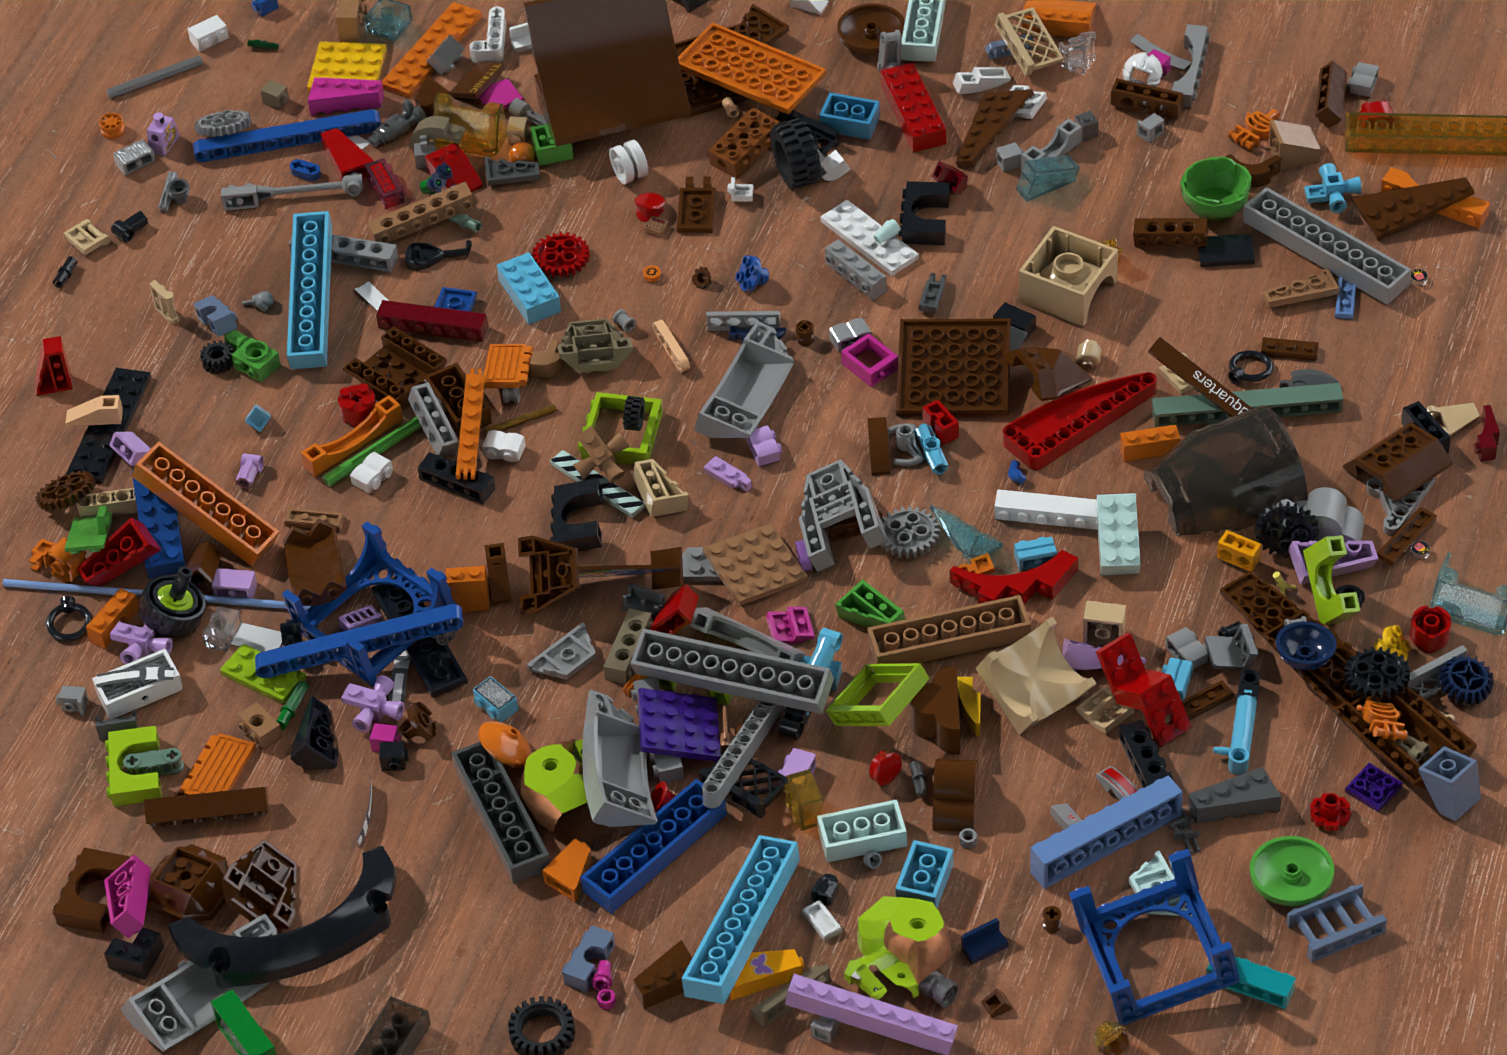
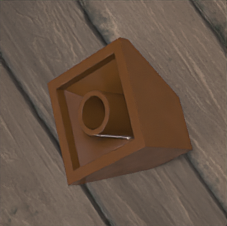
[415,76,454,120]

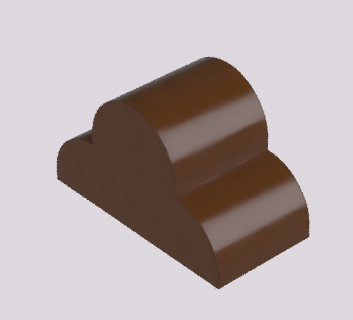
[910,666,960,754]
[932,759,979,831]

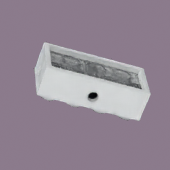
[92,649,183,719]

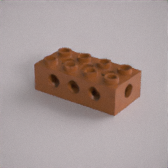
[708,107,780,179]

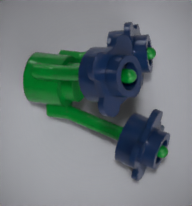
[420,162,456,195]

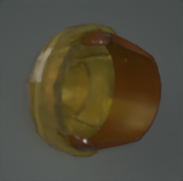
[1094,1021,1129,1055]

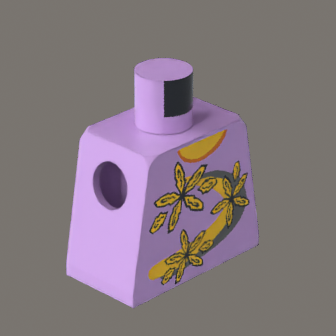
[147,113,180,157]

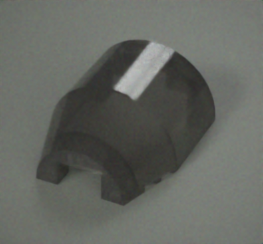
[1143,405,1308,536]

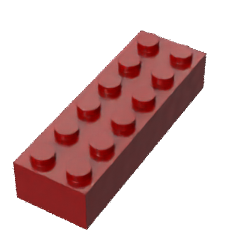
[880,63,946,153]

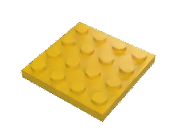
[307,42,387,92]

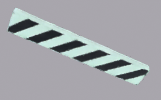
[550,450,645,518]

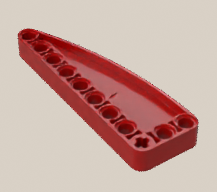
[1002,372,1157,471]

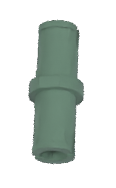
[448,213,482,233]

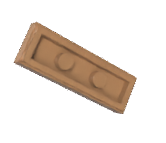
[284,508,345,532]

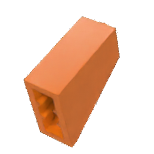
[542,839,592,902]

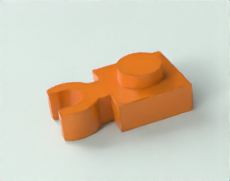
[958,553,995,575]

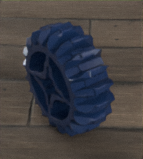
[1439,654,1494,707]

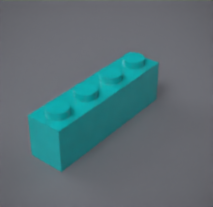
[1206,956,1296,1009]

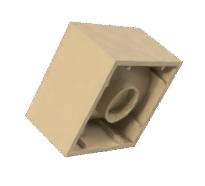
[1019,226,1118,327]

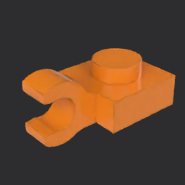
[29,539,56,572]

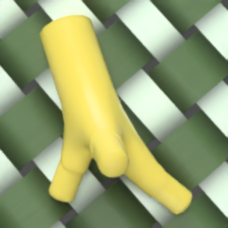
[1273,572,1296,596]

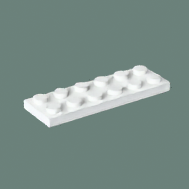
[820,200,919,276]

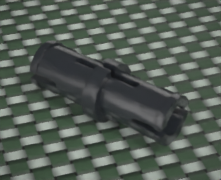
[52,256,78,288]

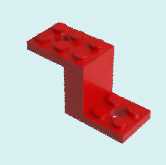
[1096,633,1192,747]

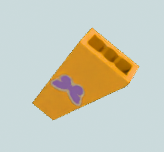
[729,949,805,1000]

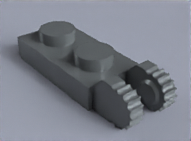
[919,273,947,313]

